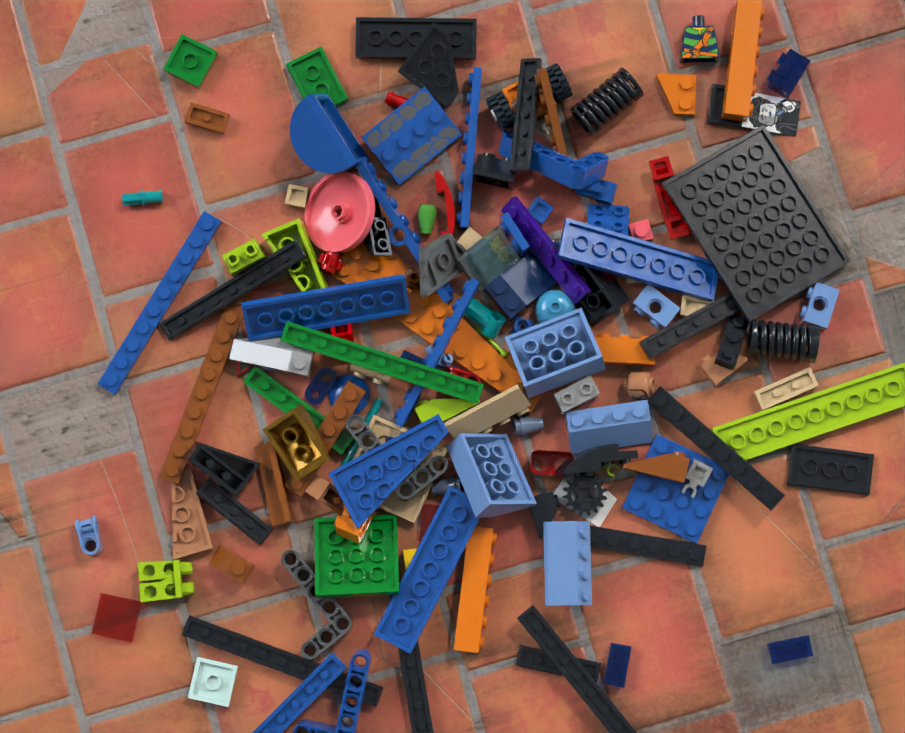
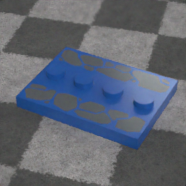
[361,86,462,185]

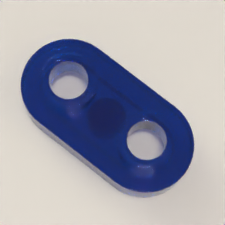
[305,367,337,405]

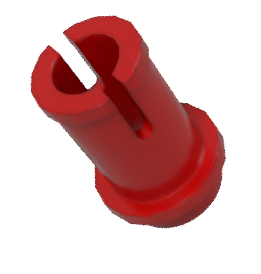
[385,91,409,107]

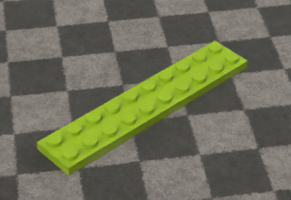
[711,363,905,460]

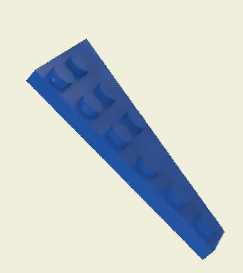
[328,414,449,529]

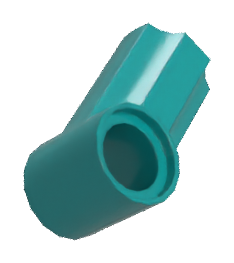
[465,299,506,338]

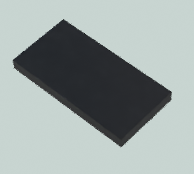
[786,444,874,495]

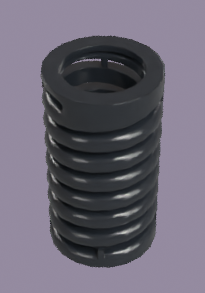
[570,67,644,137]
[747,319,820,363]

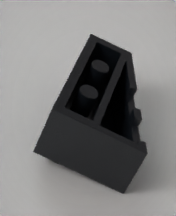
[183,441,261,496]

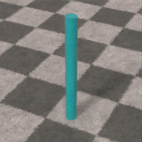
[340,398,383,466]

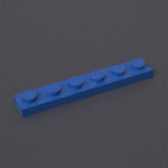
[252,652,348,733]

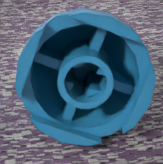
[534,290,575,324]

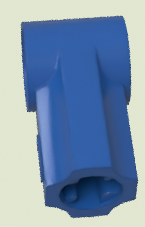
[574,180,618,205]

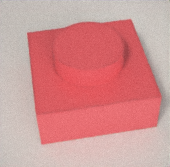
[628,219,654,241]

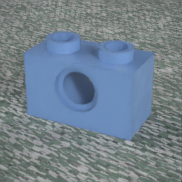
[799,282,839,331]
[632,284,681,330]

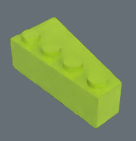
[261,218,329,292]

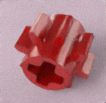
[318,251,344,275]

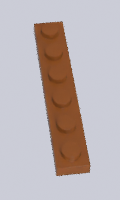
[534,68,572,190]
[284,381,367,497]

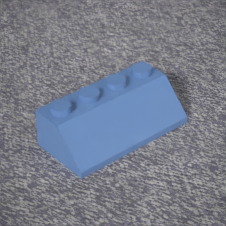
[565,400,652,454]
[543,521,592,606]

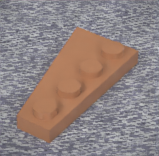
[171,469,214,560]

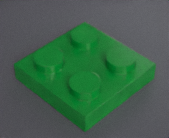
[163,34,218,89]

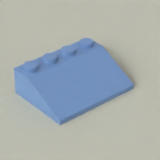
[505,308,606,399]
[447,433,537,518]

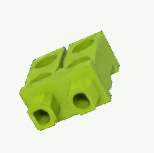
[222,238,266,277]
[138,560,195,603]

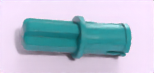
[122,190,163,206]

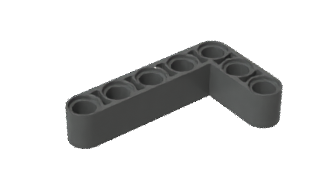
[346,415,448,500]
[281,550,353,660]

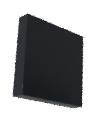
[706,84,747,130]

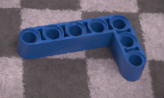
[499,131,609,189]
[293,649,372,733]

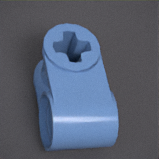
[75,515,103,556]

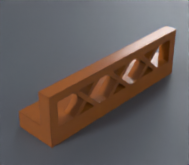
[254,441,293,527]

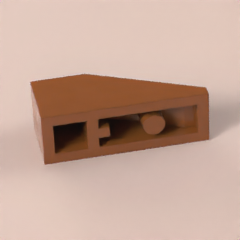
[622,451,690,484]

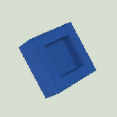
[528,196,554,225]

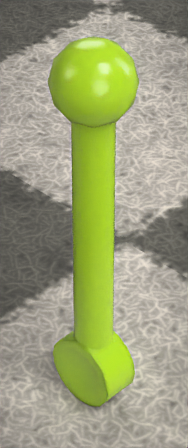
[476,326,508,358]

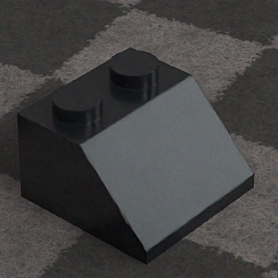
[473,153,516,190]

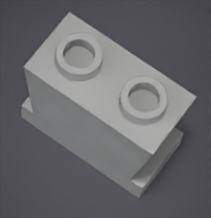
[553,375,600,415]

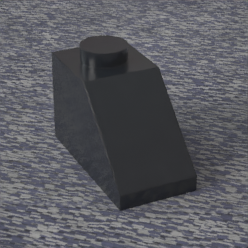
[530,491,560,539]

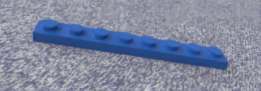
[457,67,482,230]
[394,278,481,427]

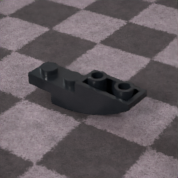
[363,194,392,257]
[555,444,638,478]

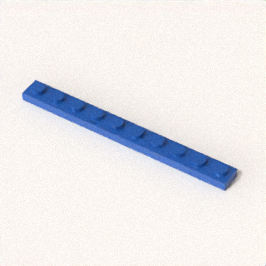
[97,211,222,395]

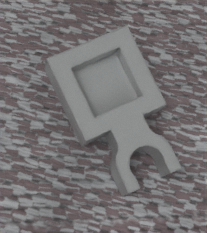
[681,458,713,498]

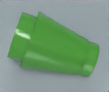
[417,204,437,234]

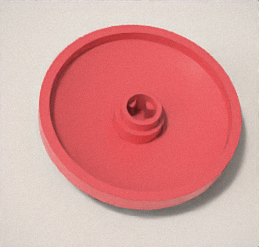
[304,171,375,253]

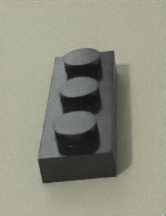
[714,314,749,371]

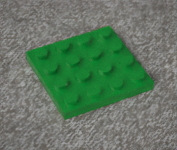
[314,515,399,599]

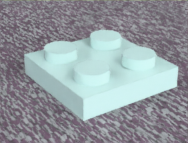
[188,657,238,707]

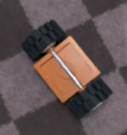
[486,63,573,132]

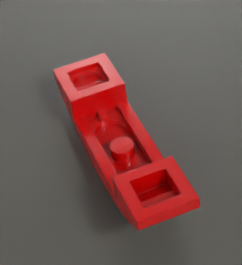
[649,156,690,240]
[434,171,455,237]

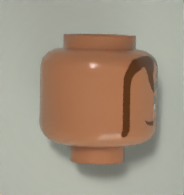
[624,372,655,399]

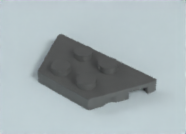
[419,233,465,297]

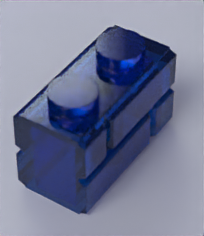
[767,49,810,99]

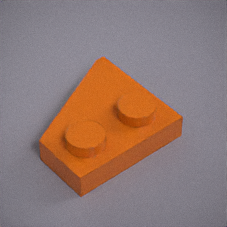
[657,73,696,116]

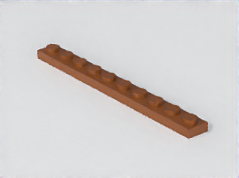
[159,293,252,485]

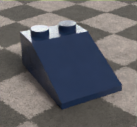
[484,252,557,321]

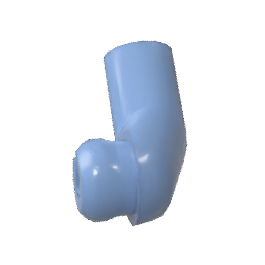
[425,344,453,367]

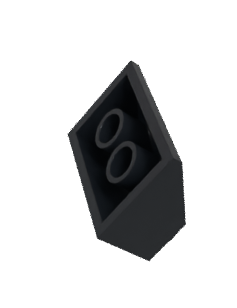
[572,263,630,328]

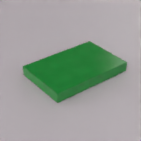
[286,46,349,107]

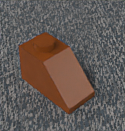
[209,545,255,584]

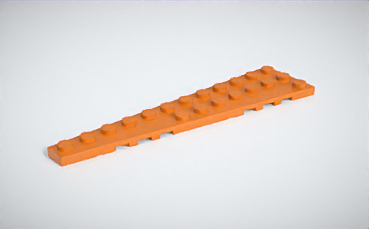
[333,241,542,413]

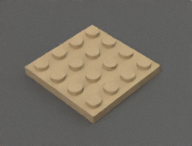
[353,415,448,523]

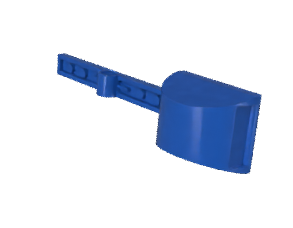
[290,93,455,303]

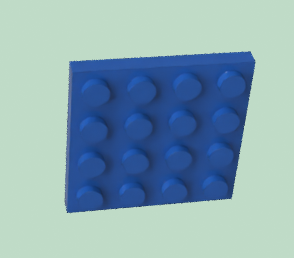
[622,434,729,544]

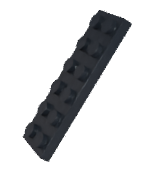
[355,17,477,60]

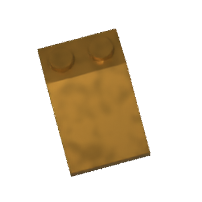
[262,404,330,481]

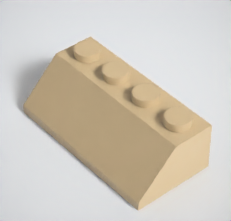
[444,383,532,439]

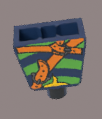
[679,15,720,63]

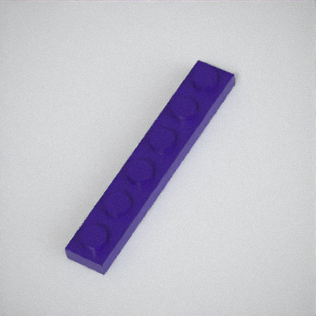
[501,196,591,304]

